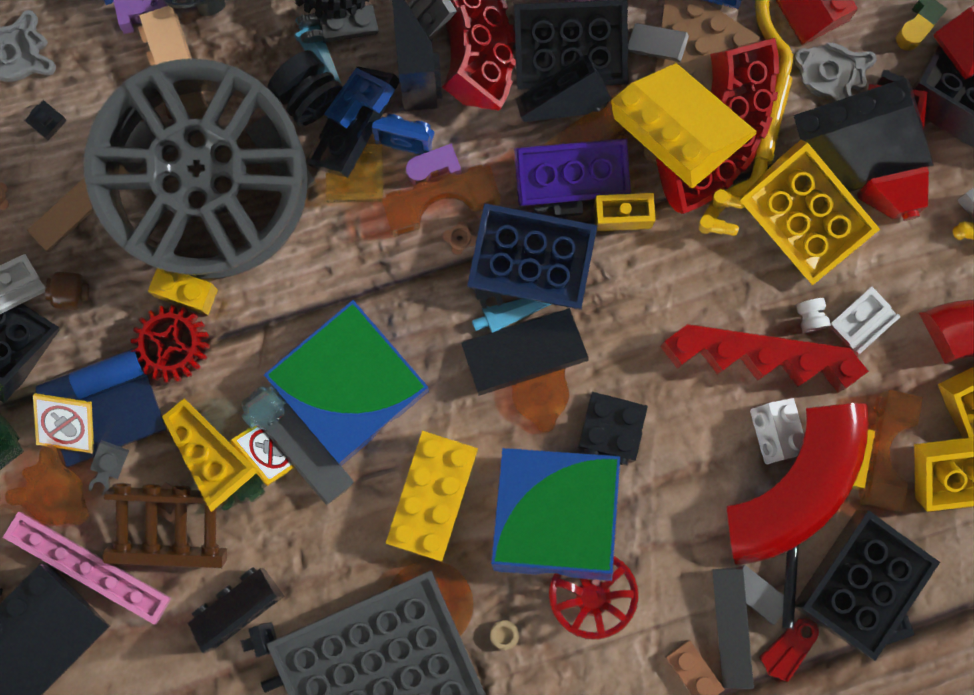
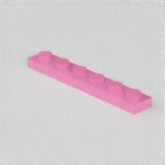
[3,512,172,625]

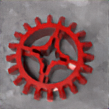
[130,305,210,383]

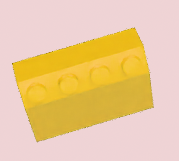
[611,63,756,188]
[739,139,880,286]

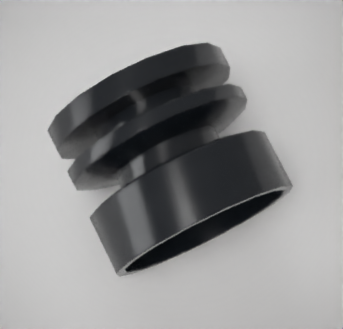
[267,50,343,127]

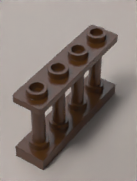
[103,483,227,568]

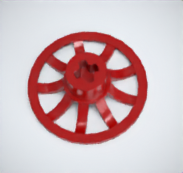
[549,556,638,640]

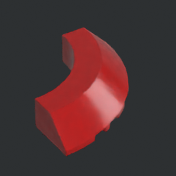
[442,0,516,111]

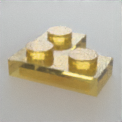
[326,144,384,203]

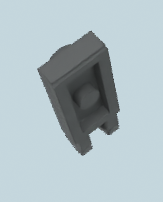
[297,5,379,43]

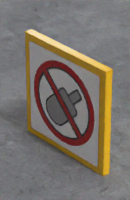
[33,393,94,453]
[230,423,295,486]

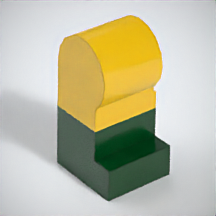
[896,0,947,51]

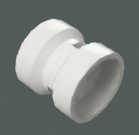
[796,298,831,333]

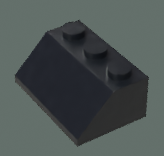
[188,567,285,653]

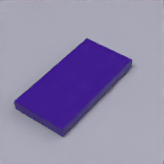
[514,139,631,206]

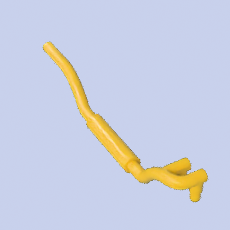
[699,0,793,236]

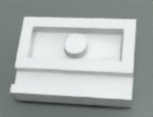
[0,254,45,314]
[830,287,900,356]

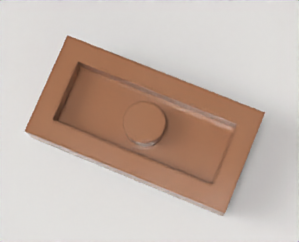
[665,640,725,695]

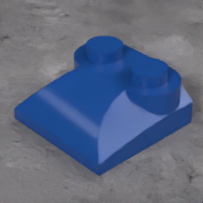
[372,114,435,155]

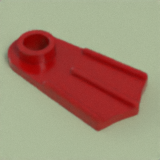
[759,618,819,682]

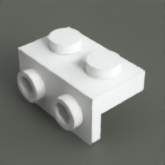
[750,398,804,464]

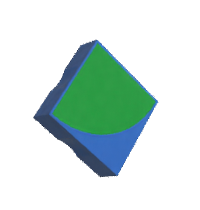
[264,300,429,466]
[491,448,620,581]

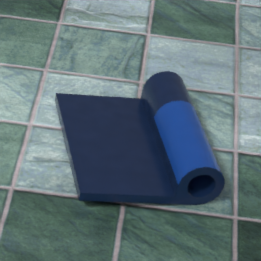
[33,348,166,468]

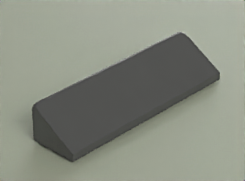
[252,395,354,505]
[712,567,754,689]

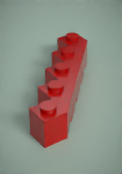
[660,324,869,393]

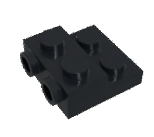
[578,391,648,466]

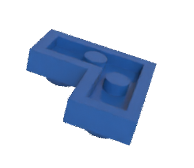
[324,68,395,128]

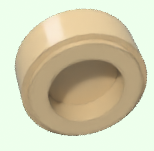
[490,620,519,650]

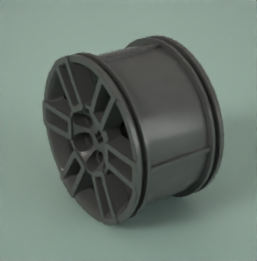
[84,59,308,279]

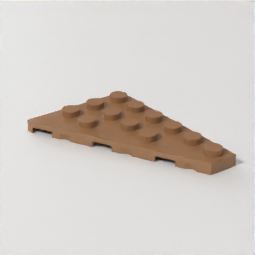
[643,0,760,166]

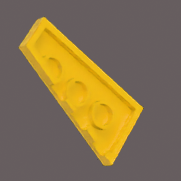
[162,398,257,512]

